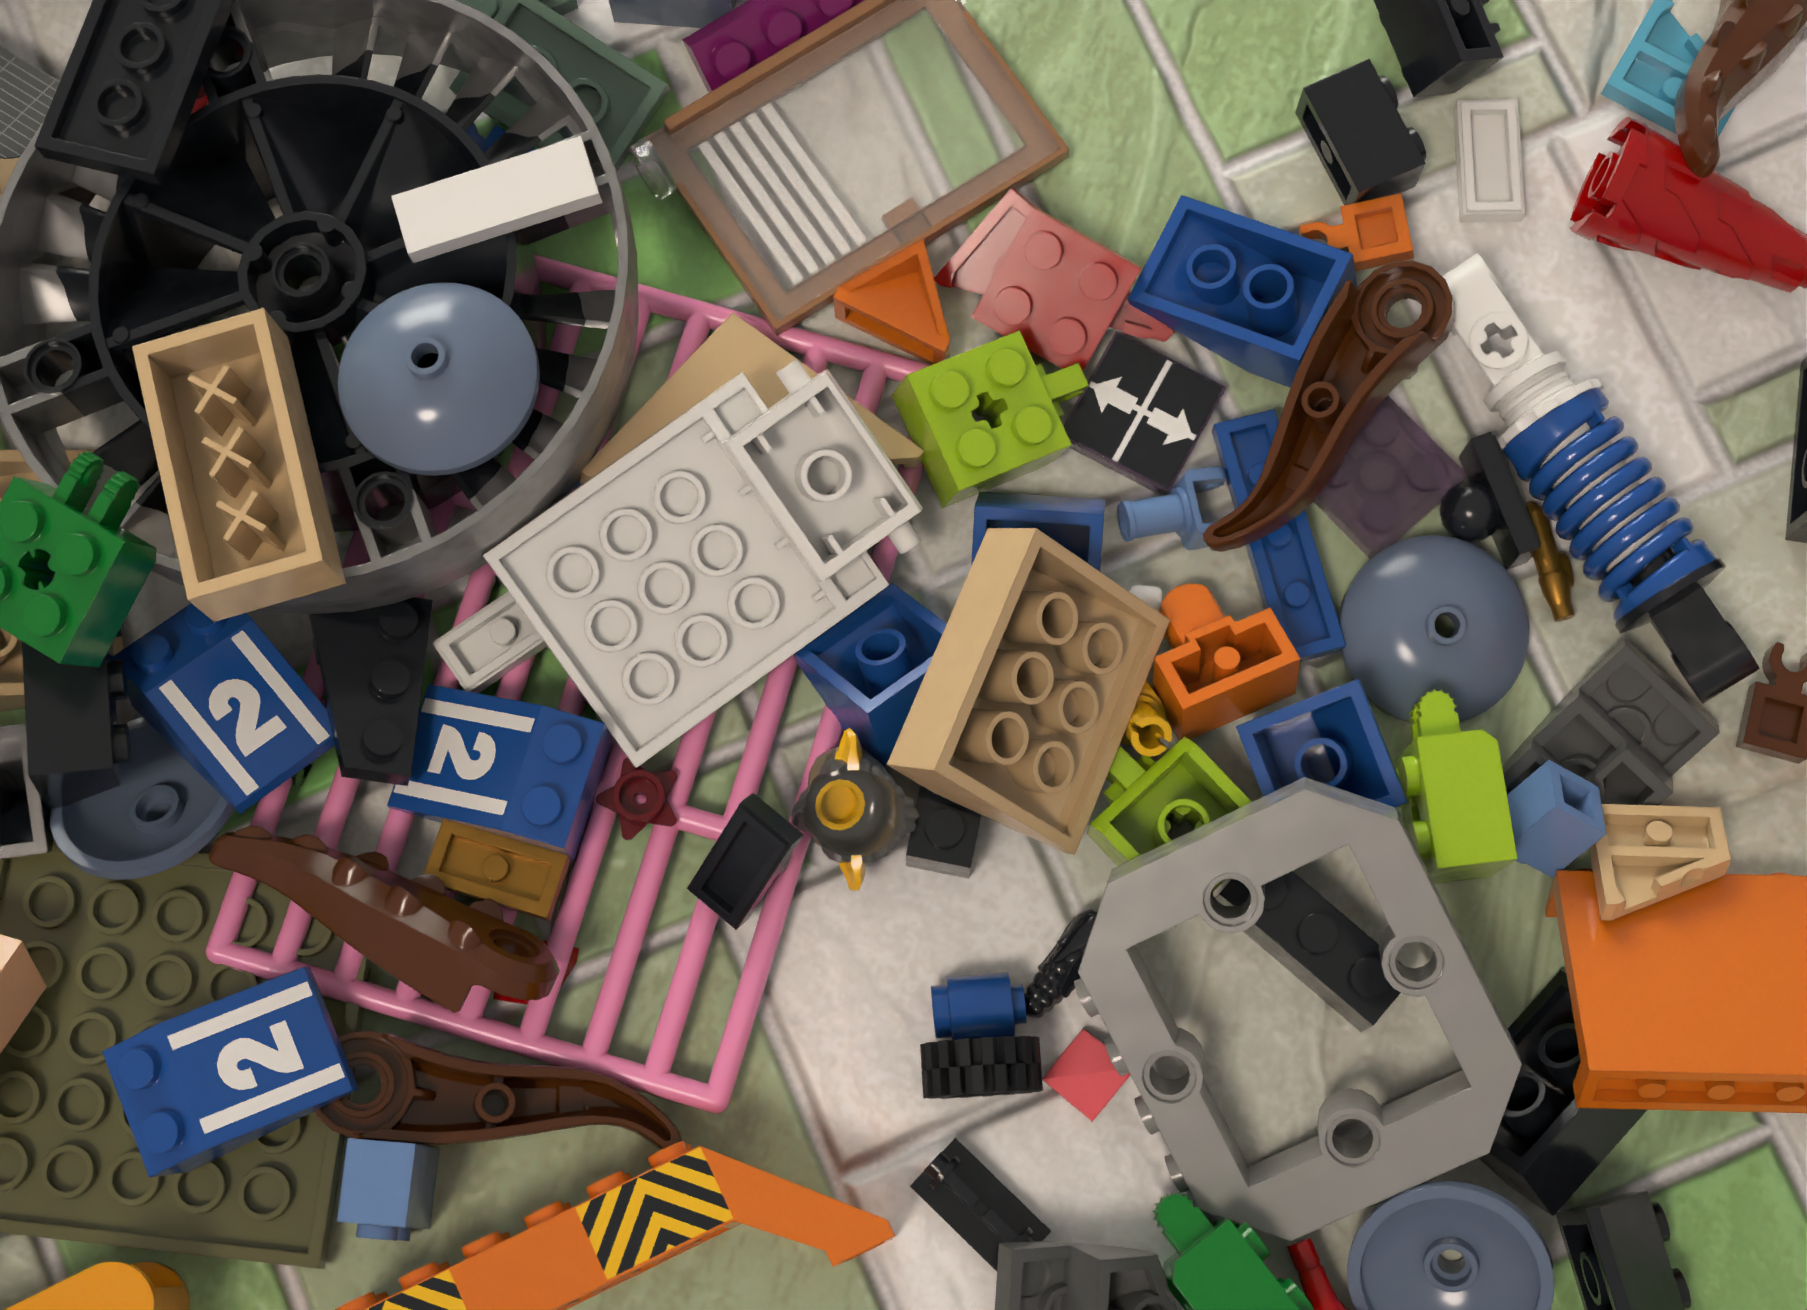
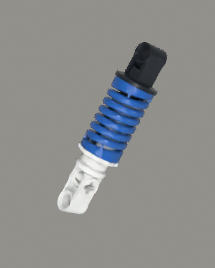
[1442,253,1760,704]

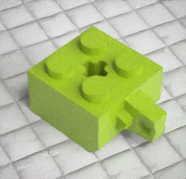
[891,330,1089,508]
[1086,736,1252,928]

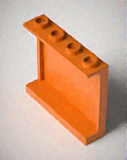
[1545,868,1807,1113]

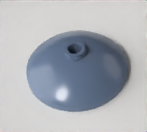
[338,282,540,476]
[1338,535,1529,723]
[50,717,234,880]
[1347,1181,1554,1310]

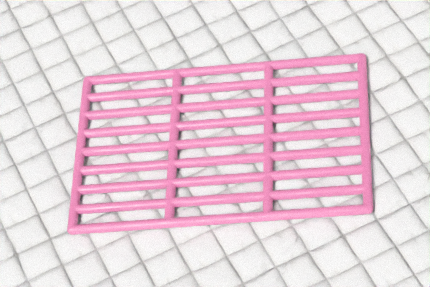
[206,254,930,1113]

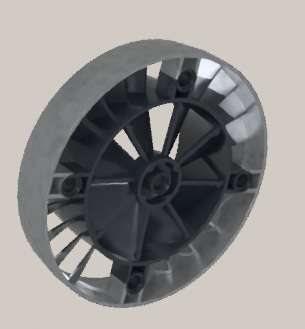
[0,0,639,614]

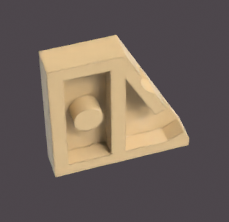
[1589,804,1731,921]

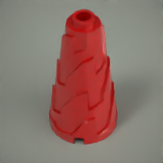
[1570,117,1807,293]

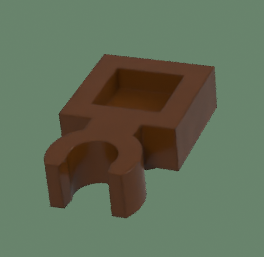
[1736,642,1807,764]

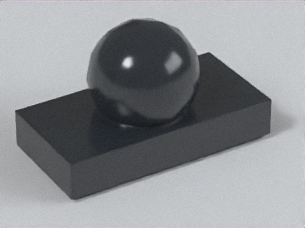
[1440,432,1541,570]
[687,793,804,930]

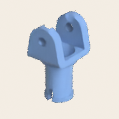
[1117,467,1228,550]

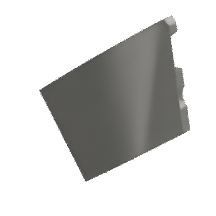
[1502,638,1720,806]
[995,1242,1178,1310]

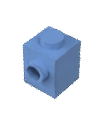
[1507,760,1606,878]

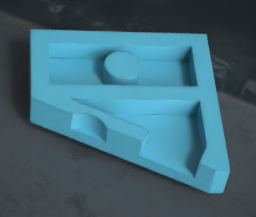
[1601,0,1736,137]

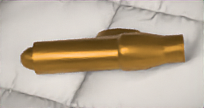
[1525,502,1575,622]

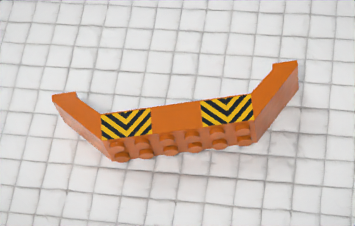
[335,1140,896,1310]

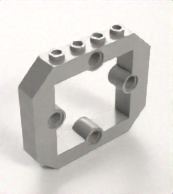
[1074,777,1522,1241]

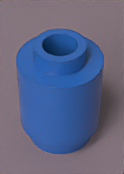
[931,972,1027,1040]

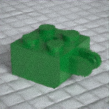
[0,451,157,668]
[1152,1192,1314,1310]

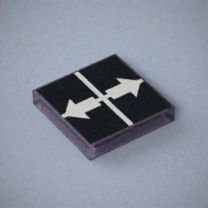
[1063,331,1226,496]

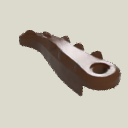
[1674,0,1807,178]
[1203,260,1455,552]
[209,825,560,1013]
[314,1031,682,1150]

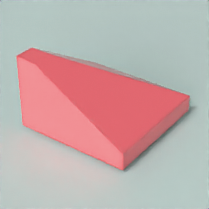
[1042,1029,1130,1122]

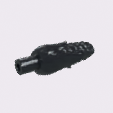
[1024,908,1097,1018]

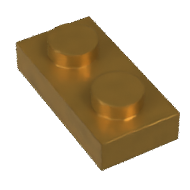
[423,819,571,922]

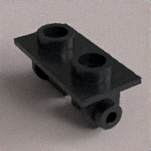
[910,1138,1051,1271]

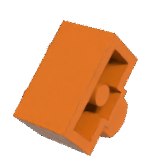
[1153,583,1300,741]

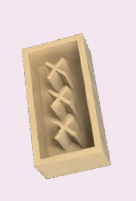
[132,308,346,622]

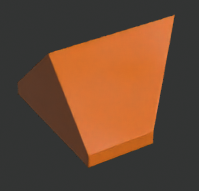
[833,238,950,365]

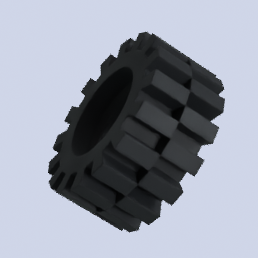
[920,1036,1043,1099]

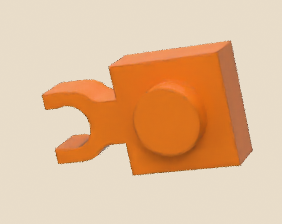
[1299,193,1414,271]

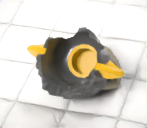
[791,728,920,891]

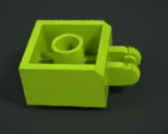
[1394,689,1518,884]

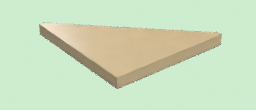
[579,313,924,484]

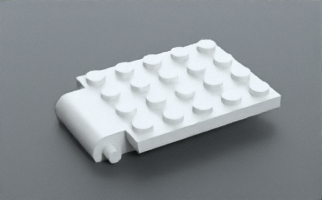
[483,359,923,768]

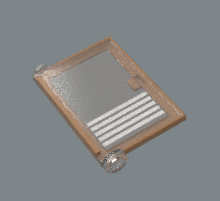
[628,0,1070,336]

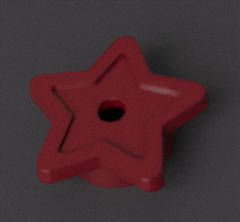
[596,758,677,840]

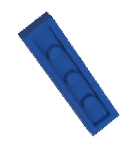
[1211,409,1346,662]

